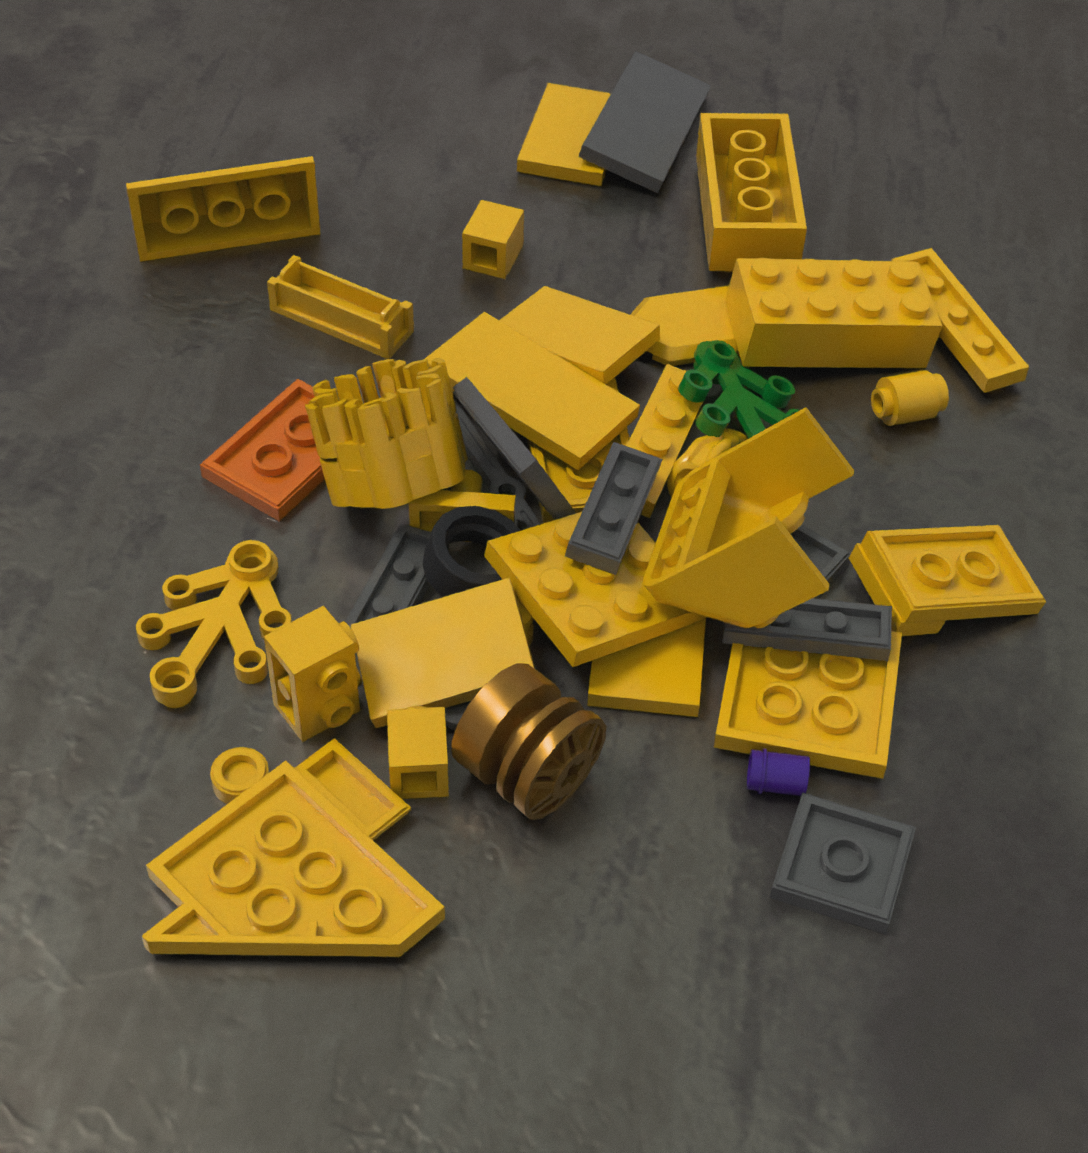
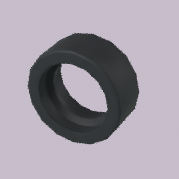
[422,506,521,597]

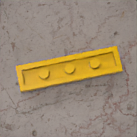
[891,248,1029,393]
[626,364,704,518]

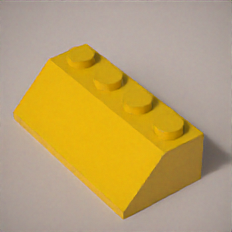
[126,156,321,262]

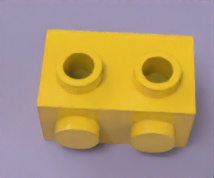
[264,605,362,742]

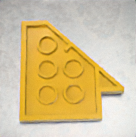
[142,760,445,957]

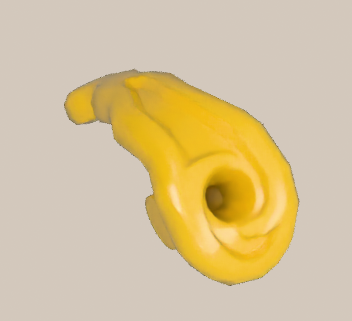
[667,428,748,498]

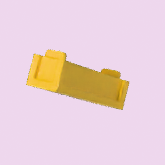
[267,255,414,359]

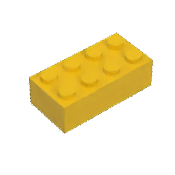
[696,113,807,272]
[725,258,942,368]

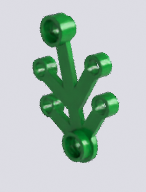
[678,340,800,438]

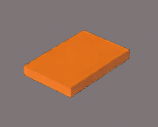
[200,379,325,522]

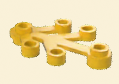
[135,540,292,708]

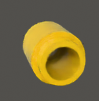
[871,370,949,426]

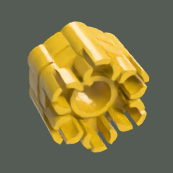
[305,358,468,509]

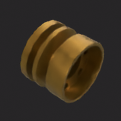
[451,663,607,820]

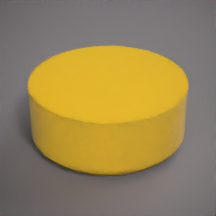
[210,747,269,804]

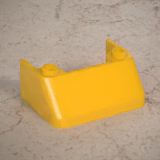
[642,407,854,628]

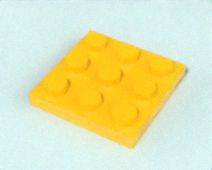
[484,512,705,667]
[713,631,902,779]

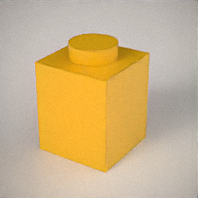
[462,200,524,279]
[387,706,449,799]

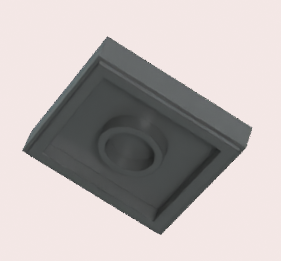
[770,793,916,935]

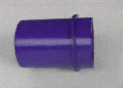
[747,748,810,796]

